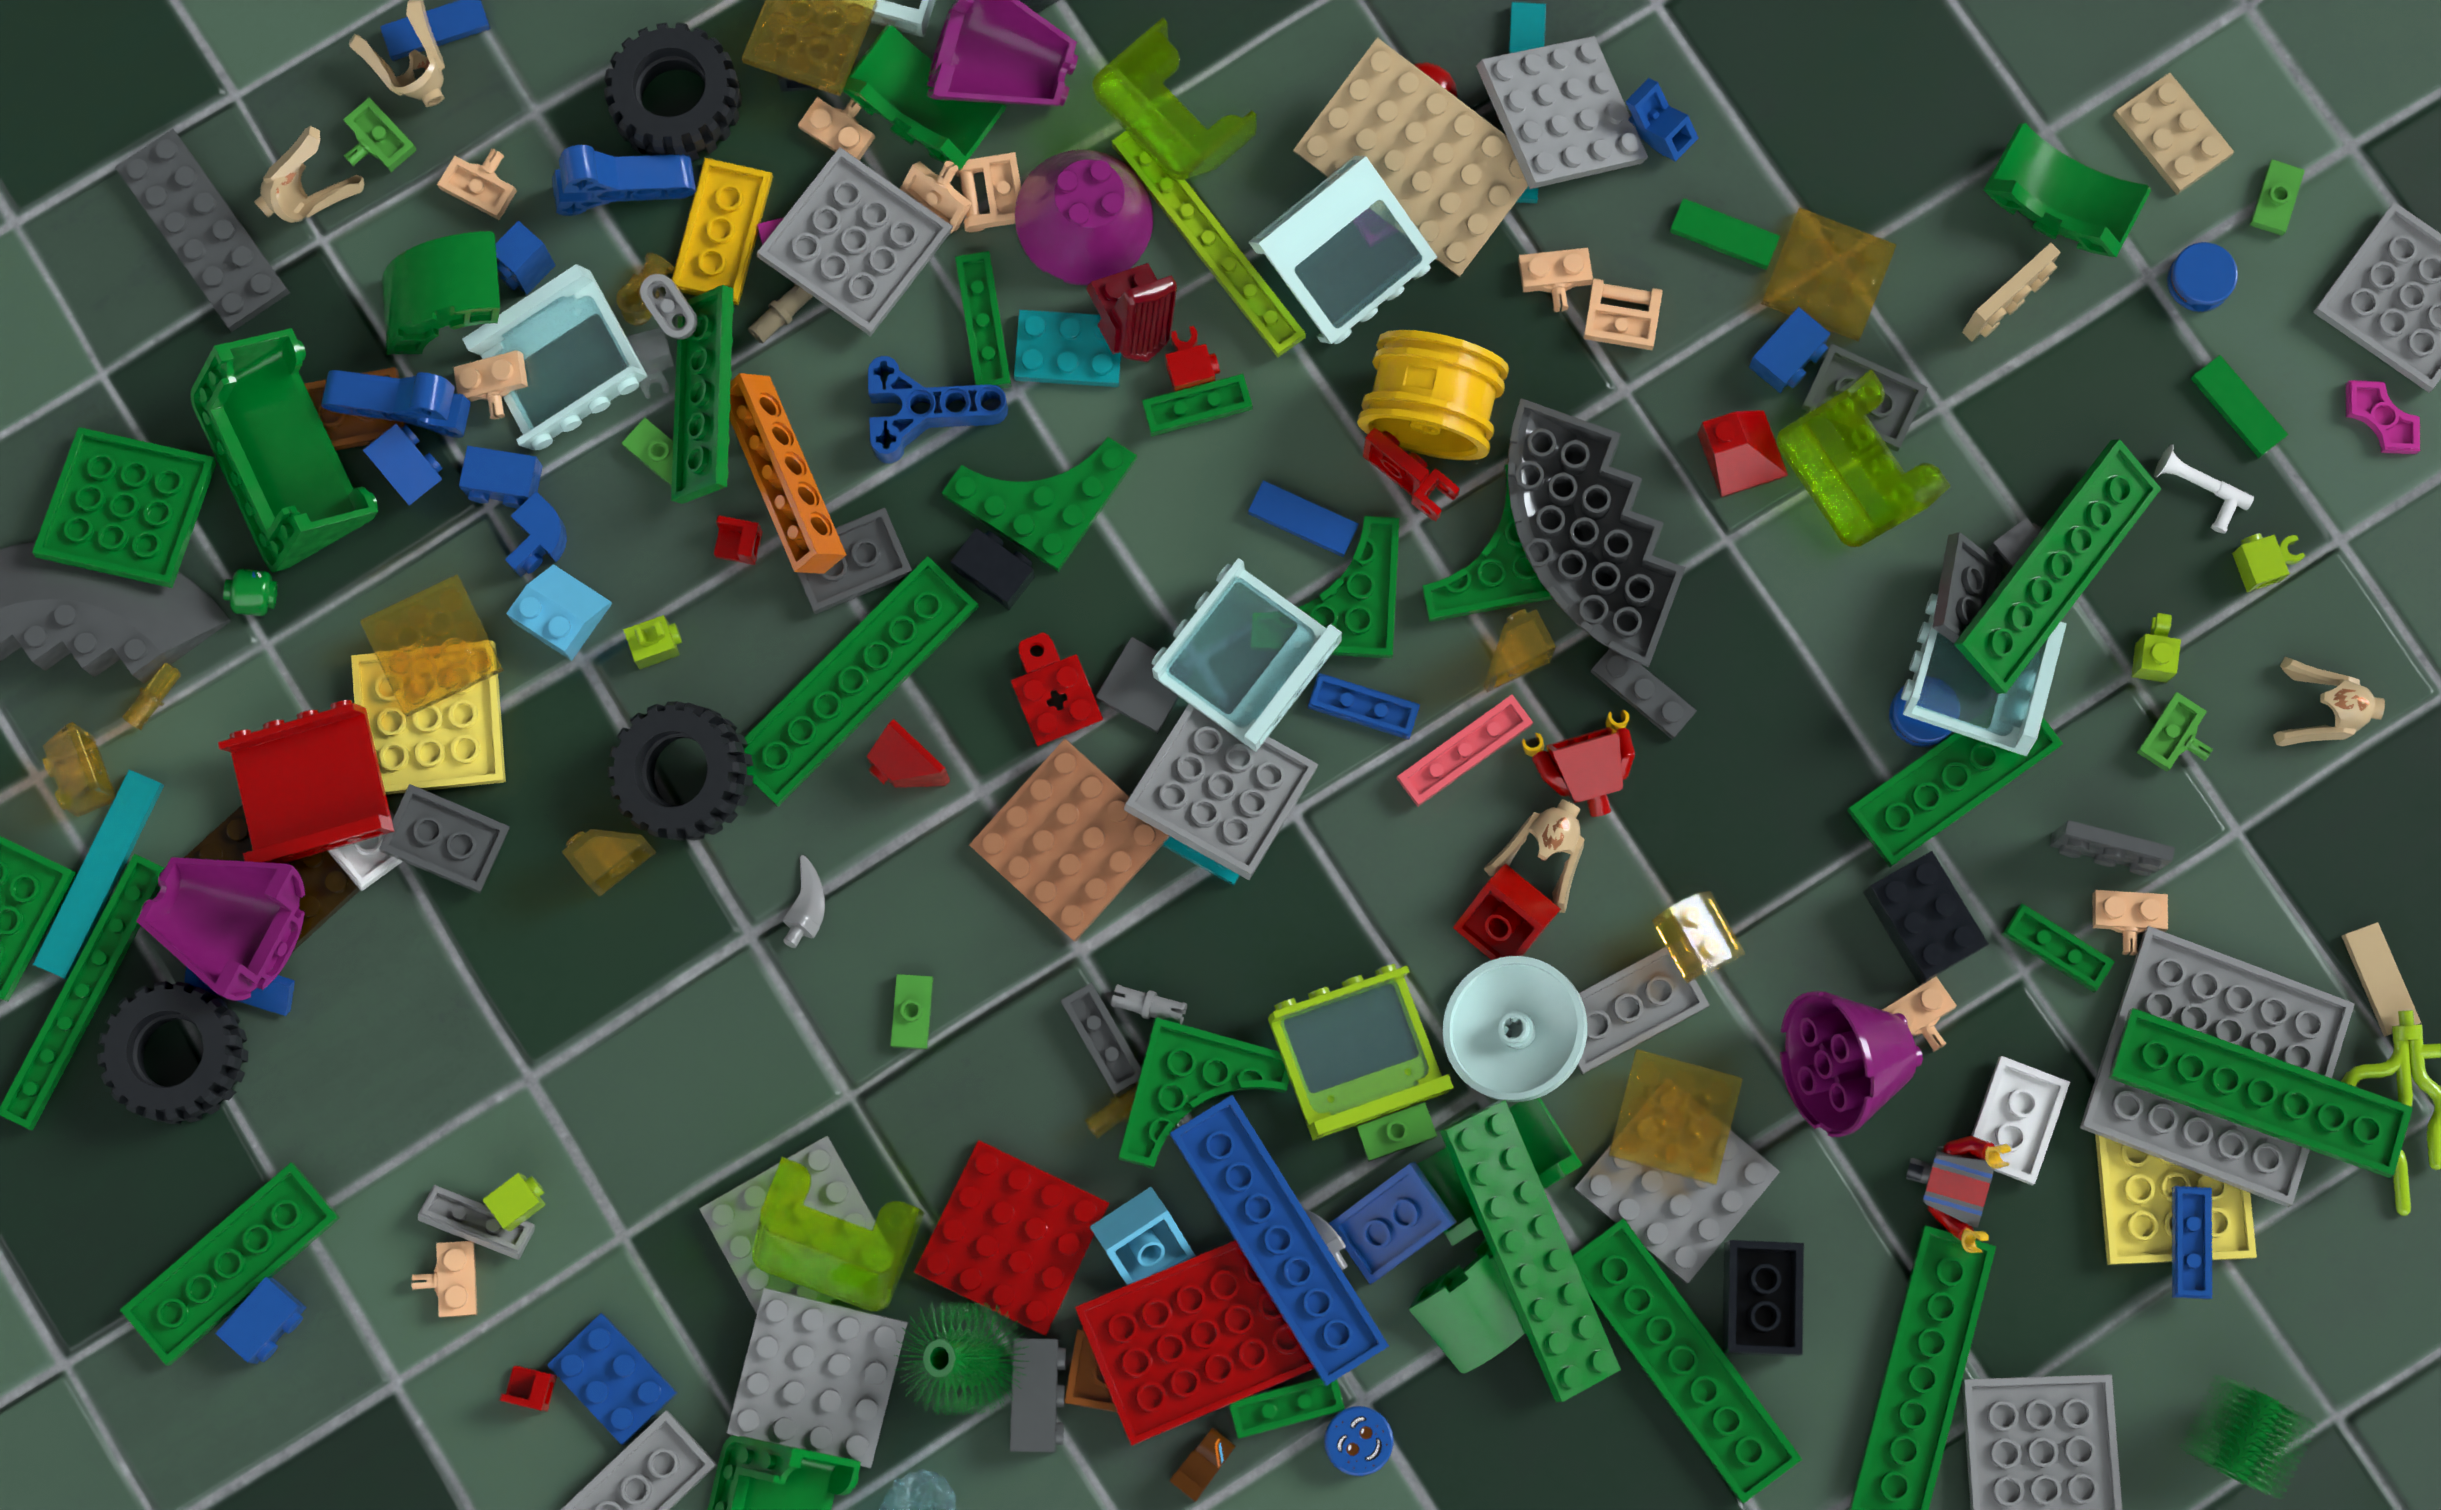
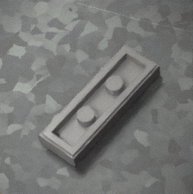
[418,1185,535,1260]

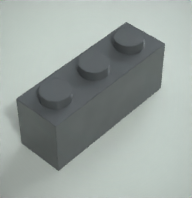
[1010,1338,1066,1453]

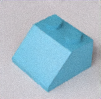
[506,564,612,661]
[1090,1187,1196,1285]

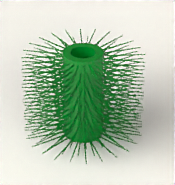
[893,1301,1030,1415]
[2179,1374,2318,1499]

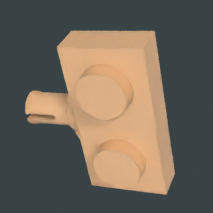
[798,97,876,161]
[437,148,517,220]
[900,161,972,233]
[1518,248,1593,312]
[453,350,528,420]
[2092,890,2168,955]
[1882,976,1957,1052]
[412,1241,477,1318]

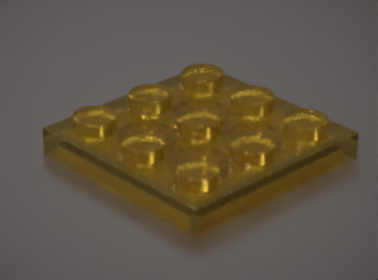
[742,0,878,97]
[1761,207,1897,341]
[360,574,504,717]
[1608,1049,1743,1186]

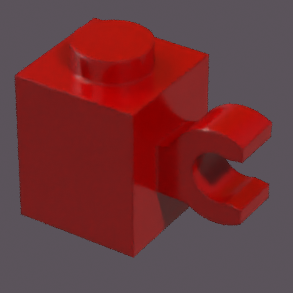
[1165,326,1220,392]

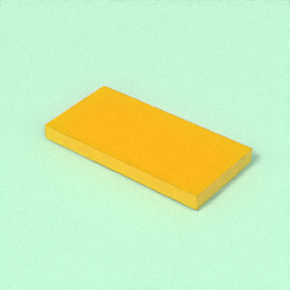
[671,158,773,305]

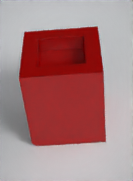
[714,515,763,565]
[499,1366,557,1412]

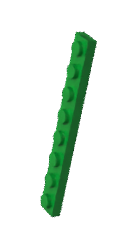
[0,853,164,1131]

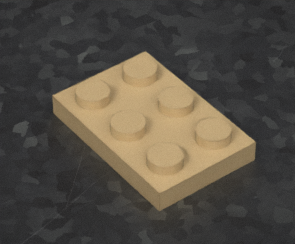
[2113,73,2234,195]
[1962,243,2061,342]

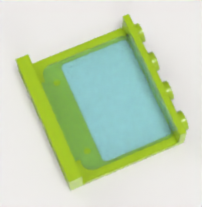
[1268,964,1454,1140]

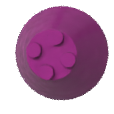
[1015,149,1153,285]
[1780,991,1923,1137]

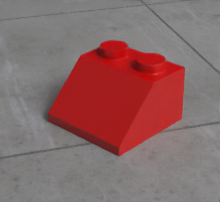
[1453,863,1561,960]

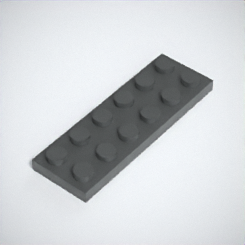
[115,129,290,332]

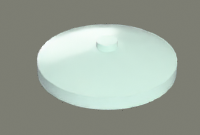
[1443,956,1588,1102]

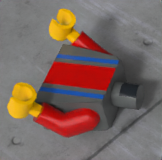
[1906,1136,2011,1253]

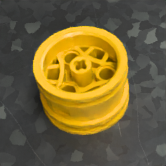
[1357,330,1509,460]

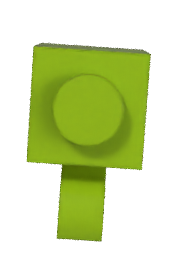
[2232,533,2305,593]
[2131,613,2181,683]
[623,615,682,670]
[482,1173,546,1232]

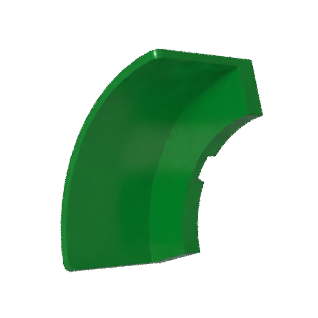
[840,25,1006,170]
[1984,123,2151,257]
[382,231,500,354]
[1417,1097,1583,1246]
[1409,1239,1526,1373]

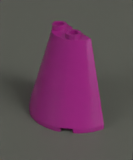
[927,0,1078,107]
[136,857,305,1001]

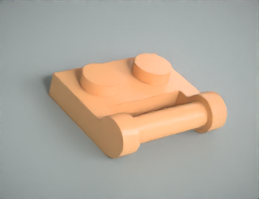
[956,152,1021,233]
[1583,278,1662,350]

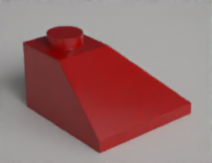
[1697,410,1788,498]
[866,719,950,787]

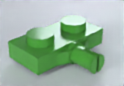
[343,97,417,172]
[2136,692,2213,772]

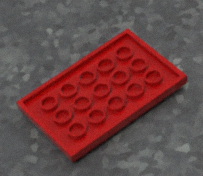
[1074,1241,1314,1446]

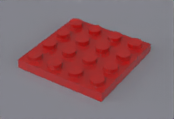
[914,1140,1110,1336]

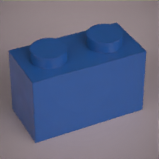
[496,221,556,295]
[1749,307,1831,394]
[363,423,443,505]
[459,446,543,509]
[215,1277,307,1364]

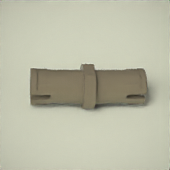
[748,284,813,344]

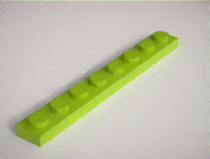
[1111,122,1306,358]

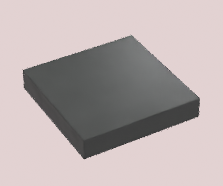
[1096,637,1193,734]

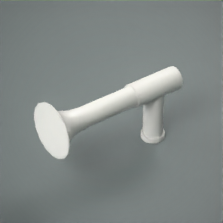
[2154,444,2254,534]

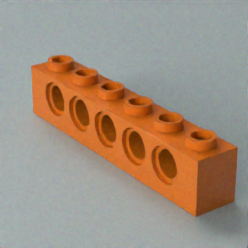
[729,373,846,574]

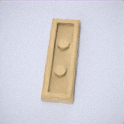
[2341,922,2421,1037]

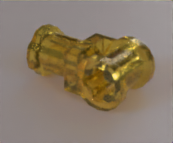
[616,253,674,326]

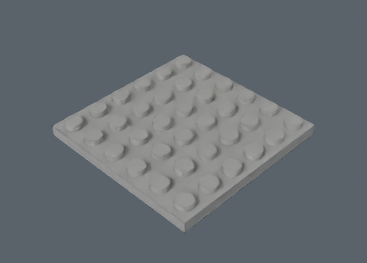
[2080,926,2355,1207]

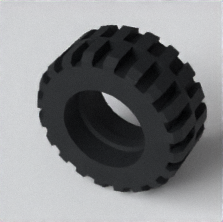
[604,23,742,161]
[607,701,753,841]
[97,981,248,1124]

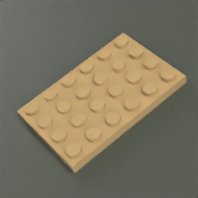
[1293,37,1528,277]

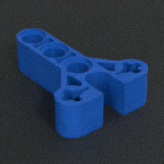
[552,145,696,216]
[868,356,1008,464]
[321,370,471,438]

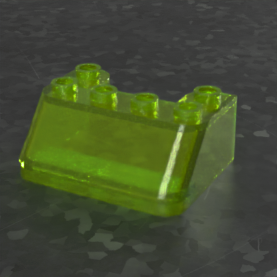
[1092,18,1257,180]
[1777,369,1951,547]
[752,1157,925,1312]

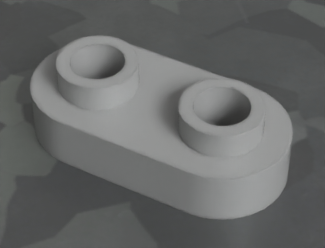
[640,274,697,339]

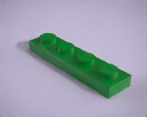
[955,251,1012,389]

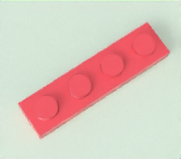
[1397,695,1533,807]

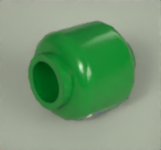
[223,569,278,616]

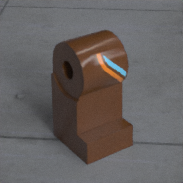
[1169,1428,1236,1502]

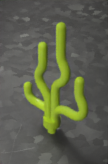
[2341,1010,2441,1216]

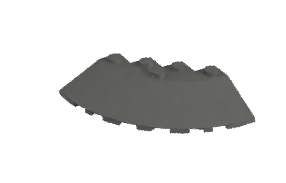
[1508,398,1686,667]
[0,541,231,684]

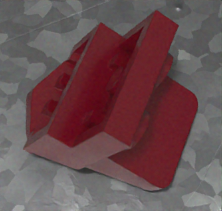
[1086,263,1177,362]

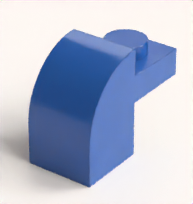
[1625,78,1699,162]
[505,491,567,577]

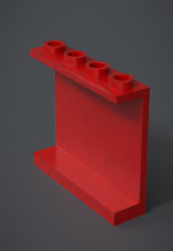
[218,700,394,864]

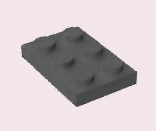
[1801,344,1928,452]
[797,508,912,615]
[1932,532,2002,643]
[379,784,510,894]
[2050,820,2175,876]

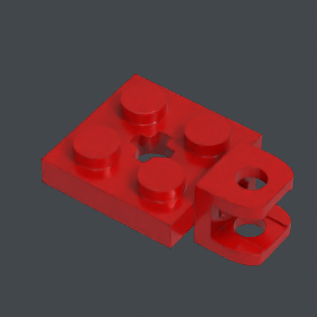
[1363,427,1460,521]
[1011,632,1104,747]

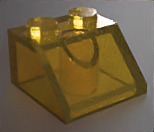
[1484,609,1556,692]
[43,722,116,817]
[562,829,657,897]
[1652,891,1745,983]

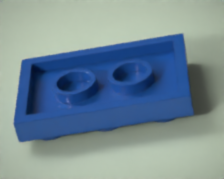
[1329,1161,1457,1285]
[547,1313,678,1445]

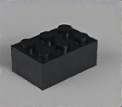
[1863,851,1989,985]
[1722,1240,1804,1357]

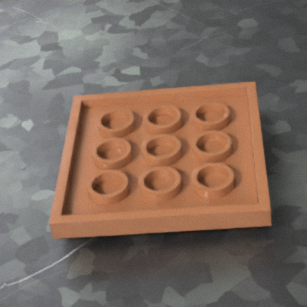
[969,739,1170,942]

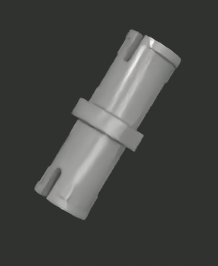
[1111,984,1187,1024]

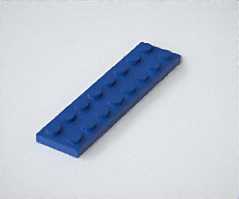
[1170,1095,1389,1386]

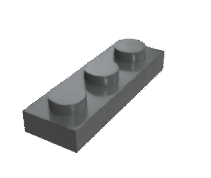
[1591,648,1697,740]
[1060,983,1141,1096]

